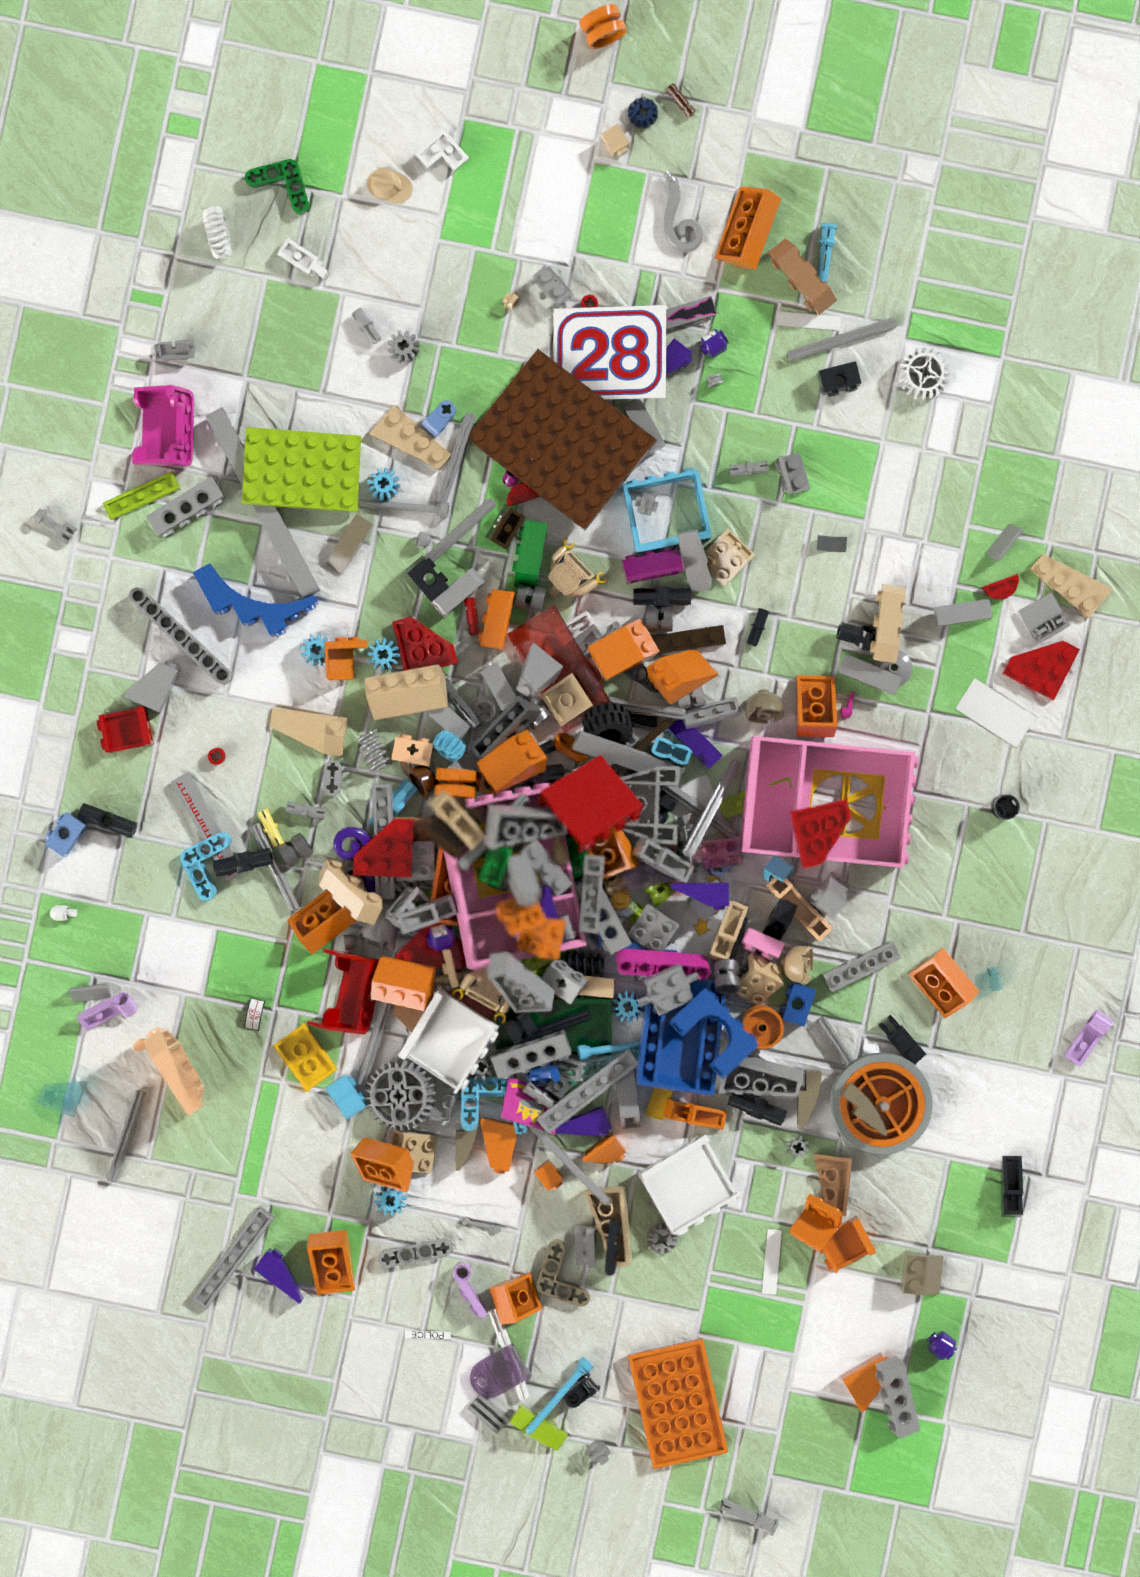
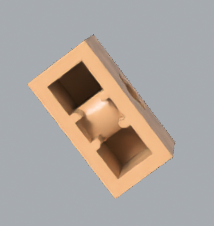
[391,734,434,767]

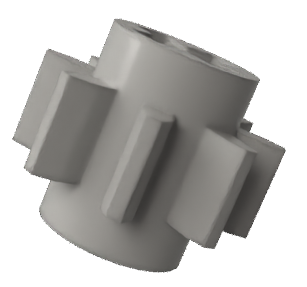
[634,493,659,516]
[471,1058,493,1082]
[786,1135,809,1159]
[587,1440,611,1466]

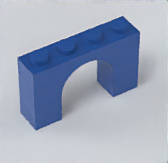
[669,988,759,1079]

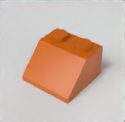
[489,1273,542,1325]

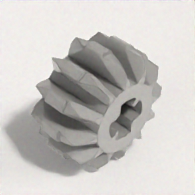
[388,330,420,363]

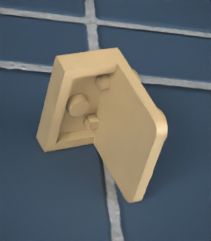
[735,952,784,1005]

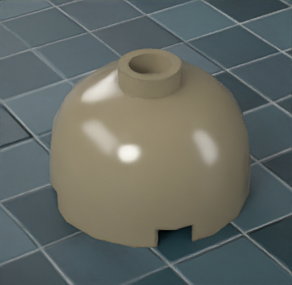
[745,689,784,724]

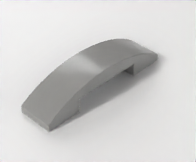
[579,855,605,933]

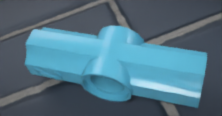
[368,778,418,826]

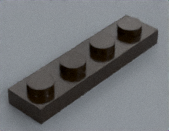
[651,625,726,655]

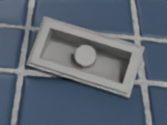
[986,524,1023,562]
[447,753,482,774]
[68,983,111,1002]

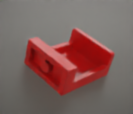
[97,706,154,753]

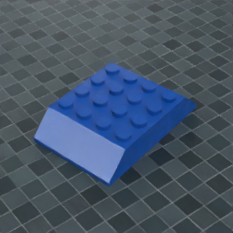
[636,976,726,1096]

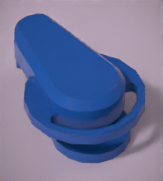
[526,1065,561,1086]

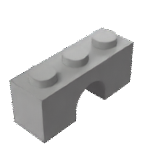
[516,839,573,896]

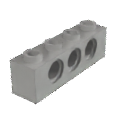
[146,476,225,538]
[575,882,631,955]
[821,941,901,992]
[491,1029,571,1079]
[875,1356,920,1439]

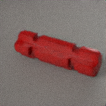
[464,598,480,636]

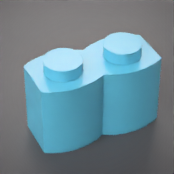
[651,738,692,765]
[326,1074,368,1120]

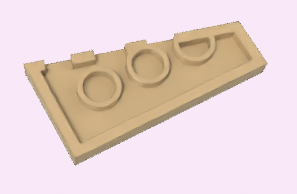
[369,405,451,470]
[1030,554,1113,619]

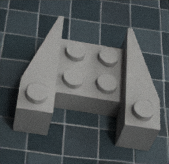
[620,766,680,845]

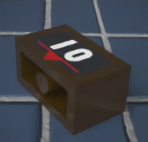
[485,504,526,549]

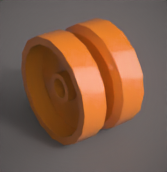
[579,4,628,49]
[434,768,478,799]
[740,1005,784,1050]

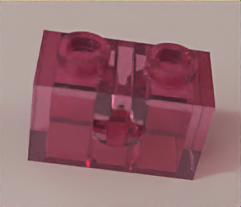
[701,837,743,869]

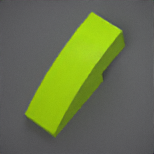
[510,1404,568,1451]

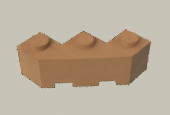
[768,238,837,315]

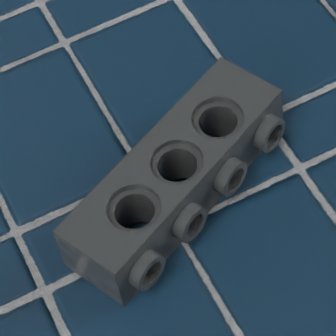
[470,695,542,760]

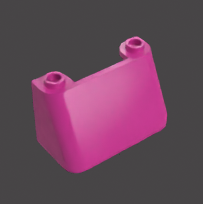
[132,385,194,466]

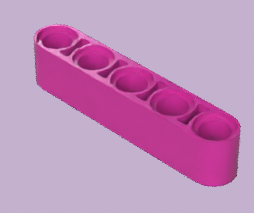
[616,949,711,980]

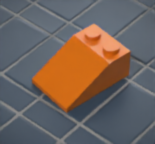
[587,619,660,680]
[647,649,718,705]
[795,675,837,737]
[476,730,547,793]
[586,830,639,879]
[307,1230,355,1295]

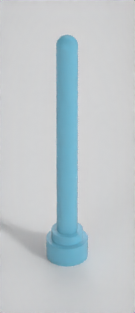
[577,1041,640,1061]
[526,1357,594,1434]

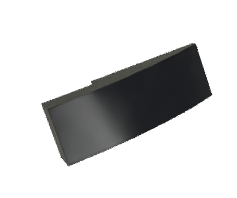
[1001,1156,1024,1218]

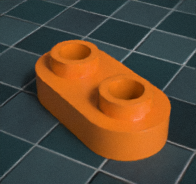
[553,732,589,762]

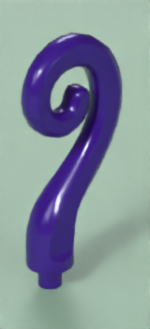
[333,827,375,893]

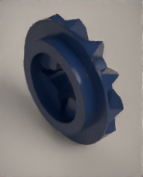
[628,97,658,128]

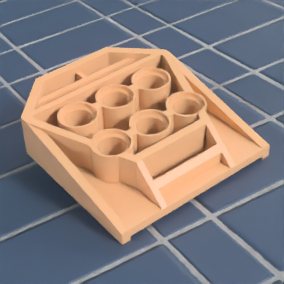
[133,1027,204,1117]

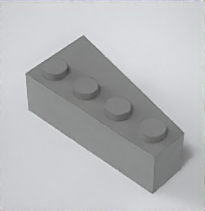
[483,805,567,849]
[808,872,849,918]
[487,952,555,1013]
[718,1056,805,1097]

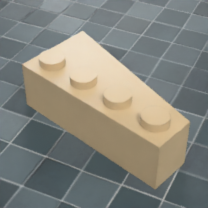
[585,1185,632,1267]

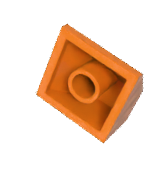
[582,1131,626,1163]

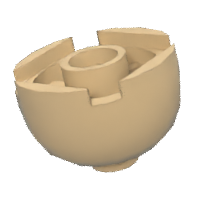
[781,945,814,984]

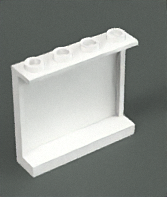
[398,989,499,1094]
[637,1134,740,1236]

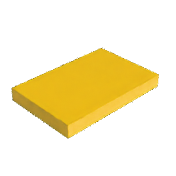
[273,1023,338,1092]

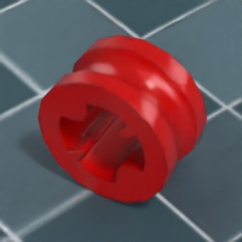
[581,294,598,308]
[208,748,226,765]

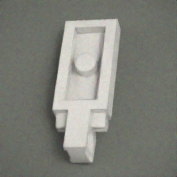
[277,238,329,279]

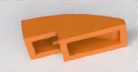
[663,1098,727,1130]

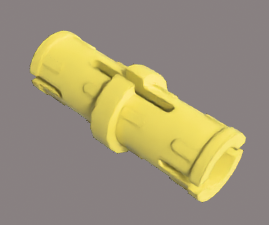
[257,808,284,848]

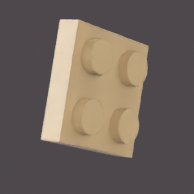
[540,674,593,727]

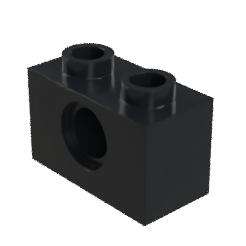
[817,361,862,397]
[405,555,449,602]
[762,898,798,941]

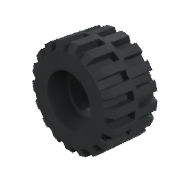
[582,702,633,745]

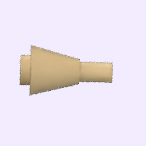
[551,835,570,866]

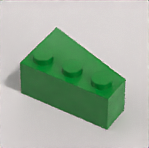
[512,520,548,589]

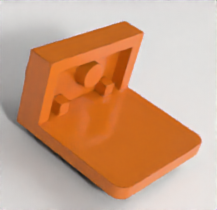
[324,637,368,680]
[497,897,547,935]
[517,917,566,959]
[790,1194,843,1251]

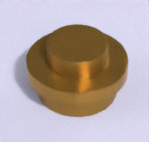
[611,891,631,910]

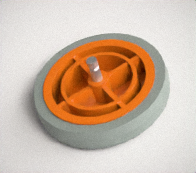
[830,1052,933,1155]

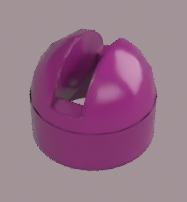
[502,471,519,487]

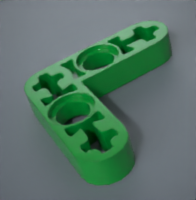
[245,159,309,215]

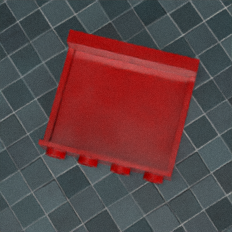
[537,755,644,853]

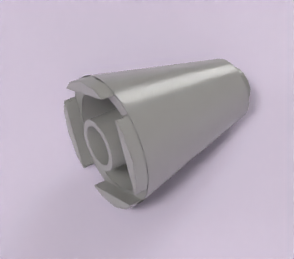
[358,898,398,951]

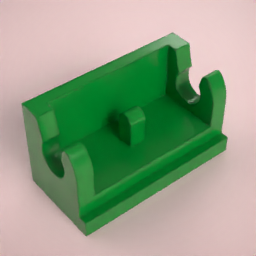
[566,837,587,880]
[478,846,513,887]

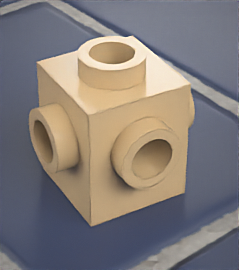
[602,871,635,898]

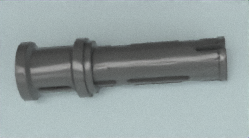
[445,678,483,730]

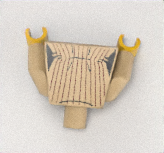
[547,538,607,597]
[452,967,510,1024]

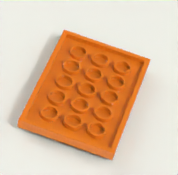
[628,1338,728,1469]

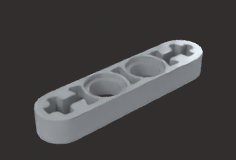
[378,1238,453,1268]

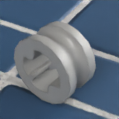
[705,373,724,388]

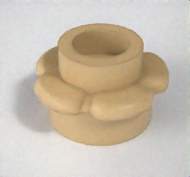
[503,292,519,310]

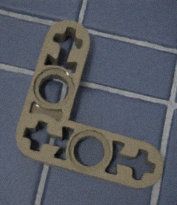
[536,1239,590,1307]

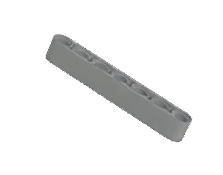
[129,587,232,684]

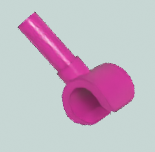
[841,692,855,718]

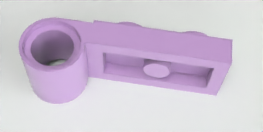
[77,992,138,1031]
[1063,1010,1113,1067]
[453,1262,488,1319]

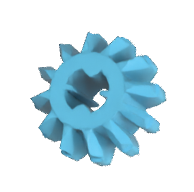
[368,468,400,501]
[300,634,328,666]
[367,638,400,671]
[433,730,466,762]
[612,990,643,1023]
[374,1186,407,1216]

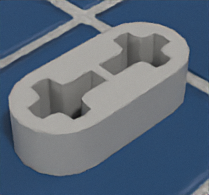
[323,760,342,796]

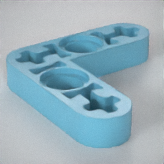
[180,832,232,901]
[461,1077,508,1132]

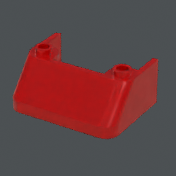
[307,948,380,1034]

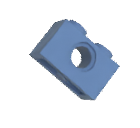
[45,812,88,857]

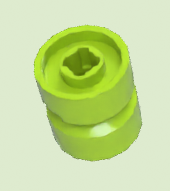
[640,871,676,906]

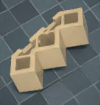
[870,584,906,663]
[319,857,382,925]

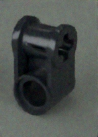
[564,1372,601,1408]

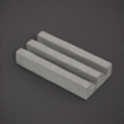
[551,1058,586,1082]
[468,1393,510,1434]

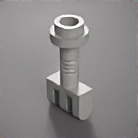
[33,508,77,545]

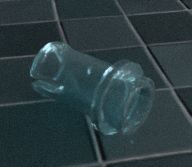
[987,966,1004,991]

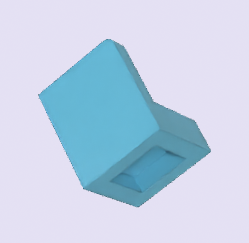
[763,855,794,882]

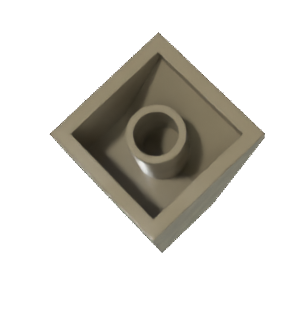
[901,1251,944,1295]

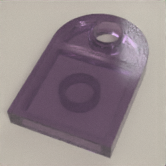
[470,1342,532,1398]

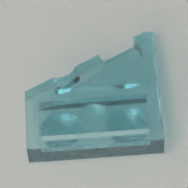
[37,1081,88,1117]

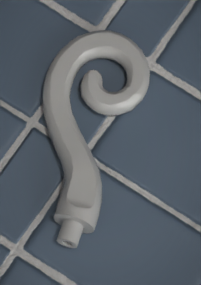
[662,170,703,253]

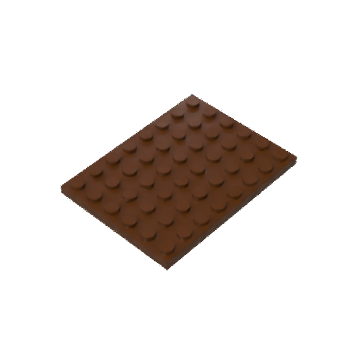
[468,349,657,531]

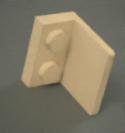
[705,529,755,586]
[391,1129,438,1174]

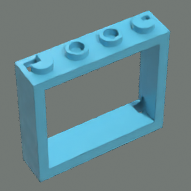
[622,468,712,554]

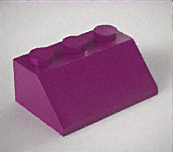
[622,547,684,585]

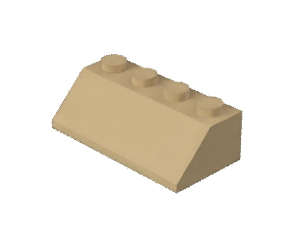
[364,665,448,721]

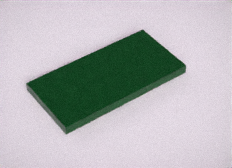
[496,997,612,1055]

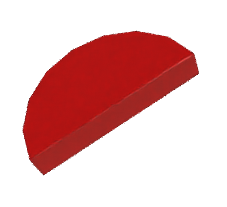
[506,483,541,507]
[981,574,1019,600]

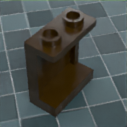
[423,796,485,858]

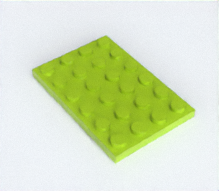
[242,427,361,512]

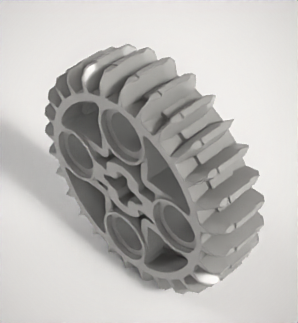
[365,1060,436,1131]

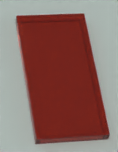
[507,605,611,733]

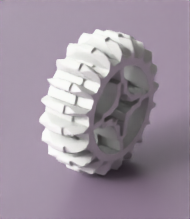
[202,206,233,259]
[898,347,950,400]

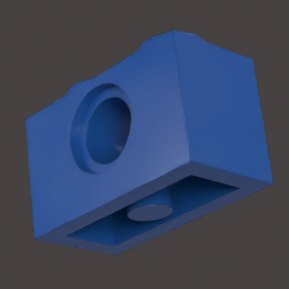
[779,982,816,1027]

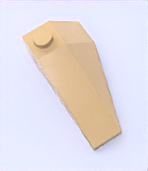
[270,708,348,757]

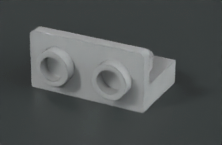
[775,452,810,496]
[574,1225,595,1268]

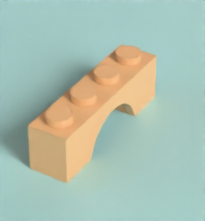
[765,877,833,942]

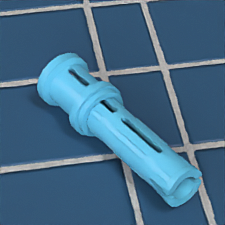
[817,223,838,283]

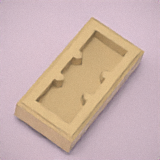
[442,948,459,988]

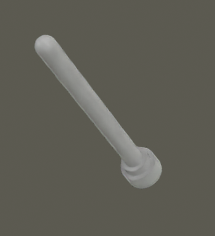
[358,500,449,518]

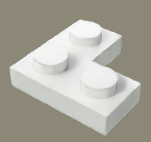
[415,129,469,172]

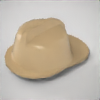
[367,168,412,203]

